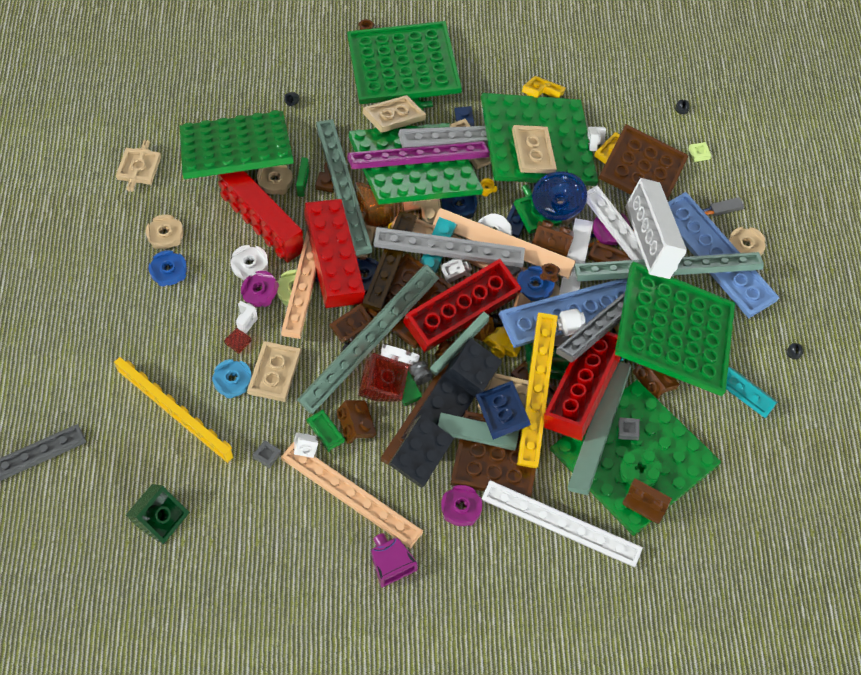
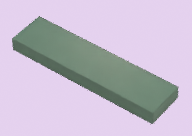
[430,312,489,376]
[438,413,519,451]

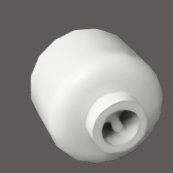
[556,309,586,336]

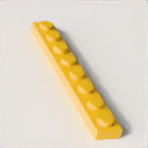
[517,312,558,468]
[114,357,233,463]

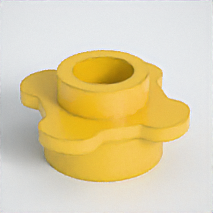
[480,178,498,197]

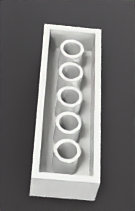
[625,178,687,279]

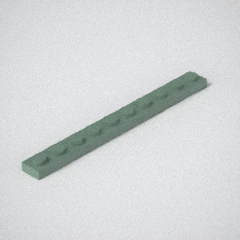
[316,119,372,256]
[574,252,764,281]
[297,265,439,414]

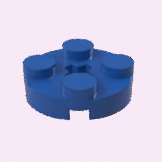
[149,250,187,287]
[517,266,555,302]

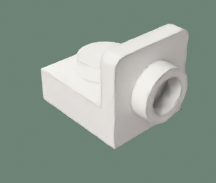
[588,127,606,151]
[441,258,472,283]
[236,301,258,335]
[294,433,318,458]

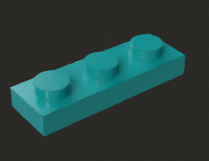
[420,217,457,273]
[726,367,778,418]

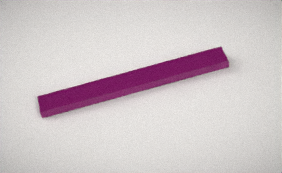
[347,141,490,169]

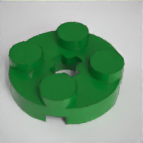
[619,449,661,487]

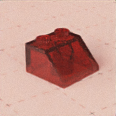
[358,353,409,401]

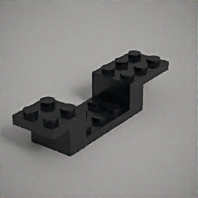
[389,338,502,488]

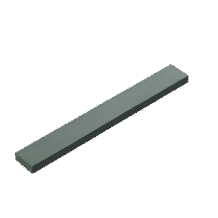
[568,362,631,495]

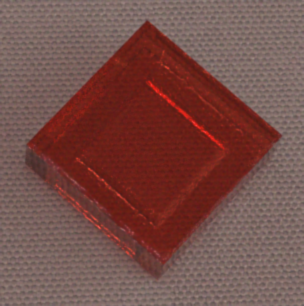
[224,328,252,354]

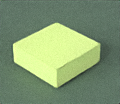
[688,142,711,162]

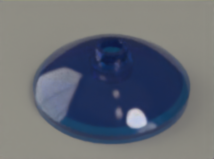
[532,171,587,221]

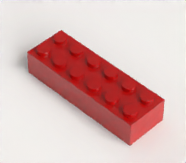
[218,171,304,263]
[304,199,365,308]
[403,259,522,353]
[544,332,621,441]

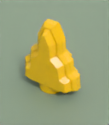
[483,326,521,358]

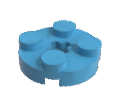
[212,359,252,399]

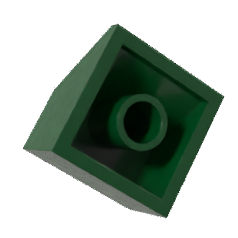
[125,484,190,544]

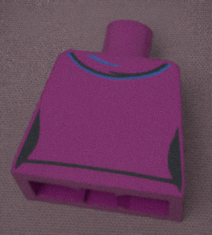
[371,533,417,588]

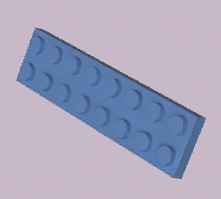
[668,192,779,319]
[498,278,628,348]

